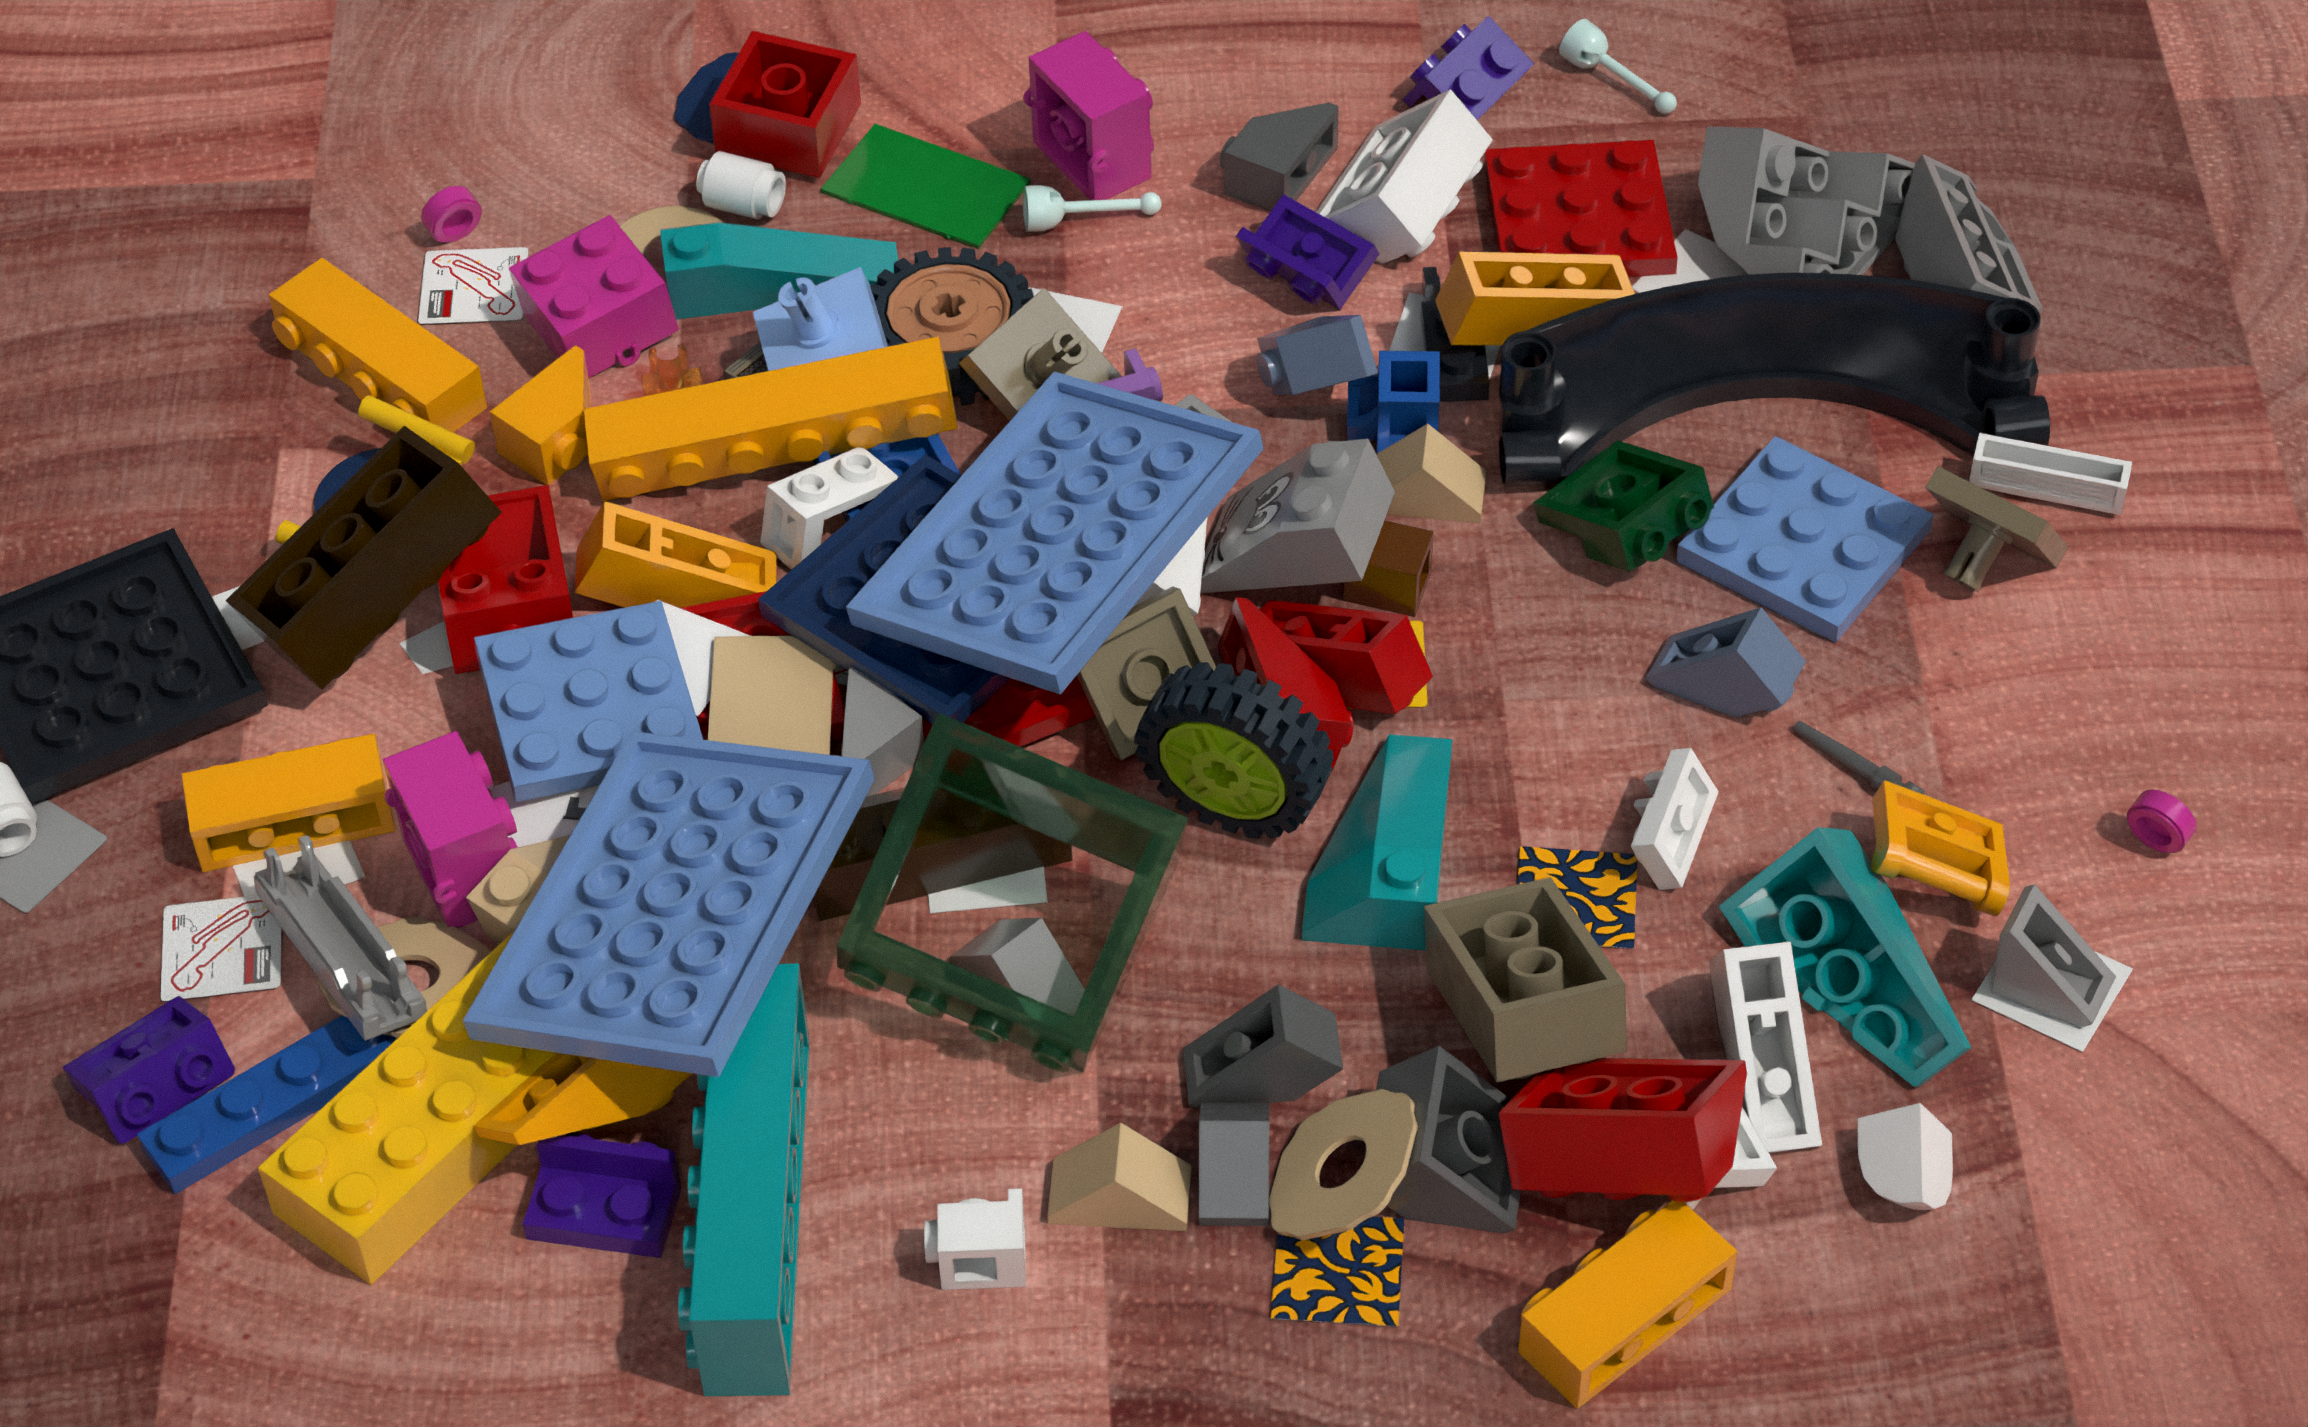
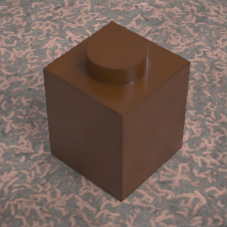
[1343,521,1434,617]

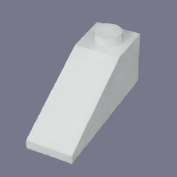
[1709,942,1822,1153]

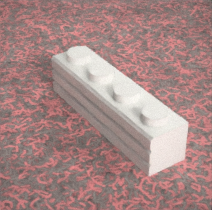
[1969,433,2132,515]

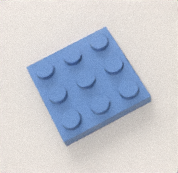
[1676,436,1934,643]
[474,601,703,802]

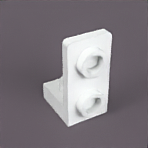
[760,447,898,570]

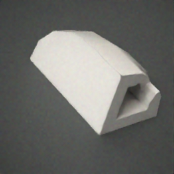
[1857,1103,1953,1210]

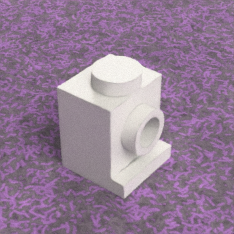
[924,1189,1026,1290]

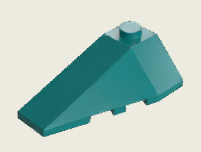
[660,222,898,320]
[1302,734,1453,951]
[1719,827,1972,1087]

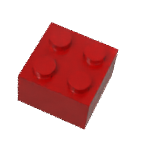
[709,30,861,178]

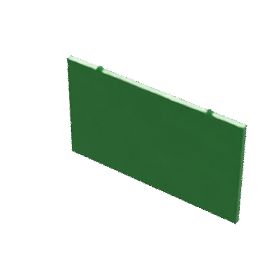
[821,124,1031,249]

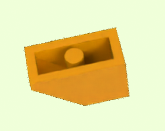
[490,345,591,485]

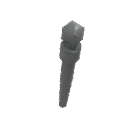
[1793,721,1924,795]

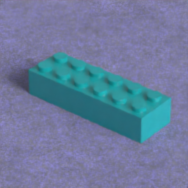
[678,963,810,1397]

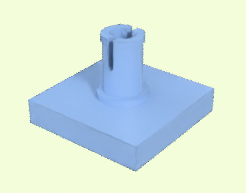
[753,267,888,371]

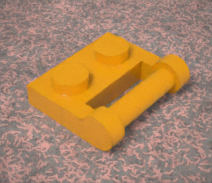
[1871,780,2010,917]

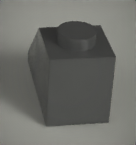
[1220,102,1339,211]
[1183,984,1343,1109]

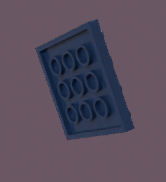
[758,454,1011,735]

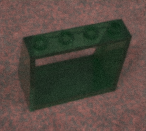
[837,713,1188,1073]

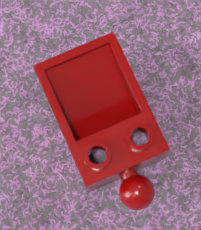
[438,485,573,674]

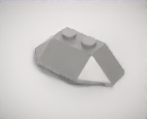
[1895,154,2043,314]

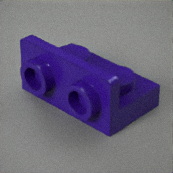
[62,995,235,1144]
[523,1132,682,1258]

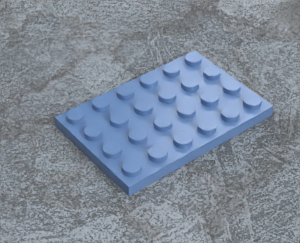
[846,371,1264,694]
[463,731,875,1077]

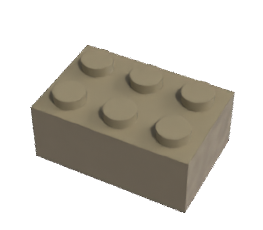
[1424,877,1627,1082]

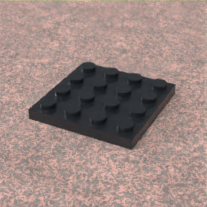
[0,528,268,803]

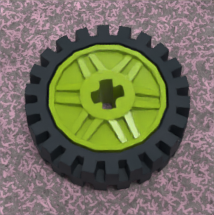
[1134,662,1334,839]

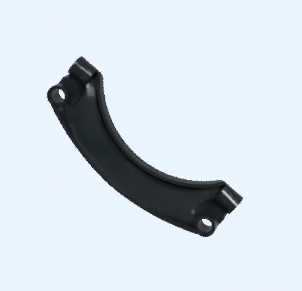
[1499,273,2050,487]

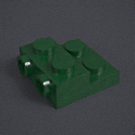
[1533,440,1714,572]

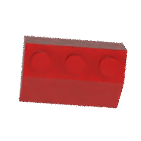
[1498,1058,1747,1202]

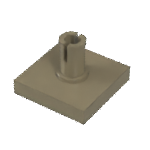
[959,288,1122,421]
[1925,466,2069,592]
[1076,586,1216,760]

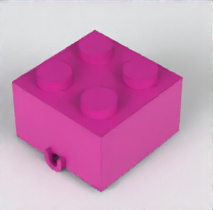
[1023,30,1154,200]
[508,215,679,378]
[383,730,518,929]

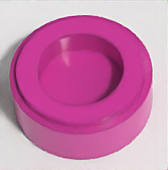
[421,186,482,243]
[2127,789,2197,853]

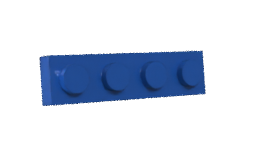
[136,1015,398,1194]

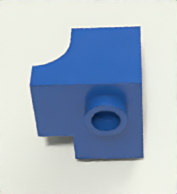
[1347,351,1440,453]

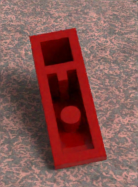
[1217,597,1354,772]
[1260,600,1433,714]

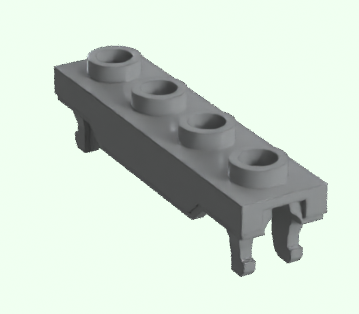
[253,835,427,1041]

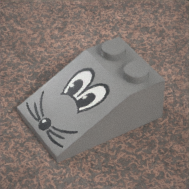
[1200,439,1395,593]

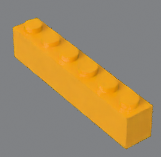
[584,336,958,501]

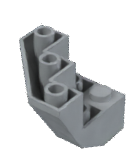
[1698,127,1915,275]

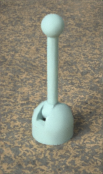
[1559,19,1677,114]
[1023,185,1162,232]

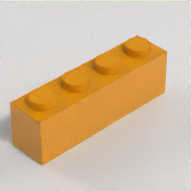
[268,258,487,432]

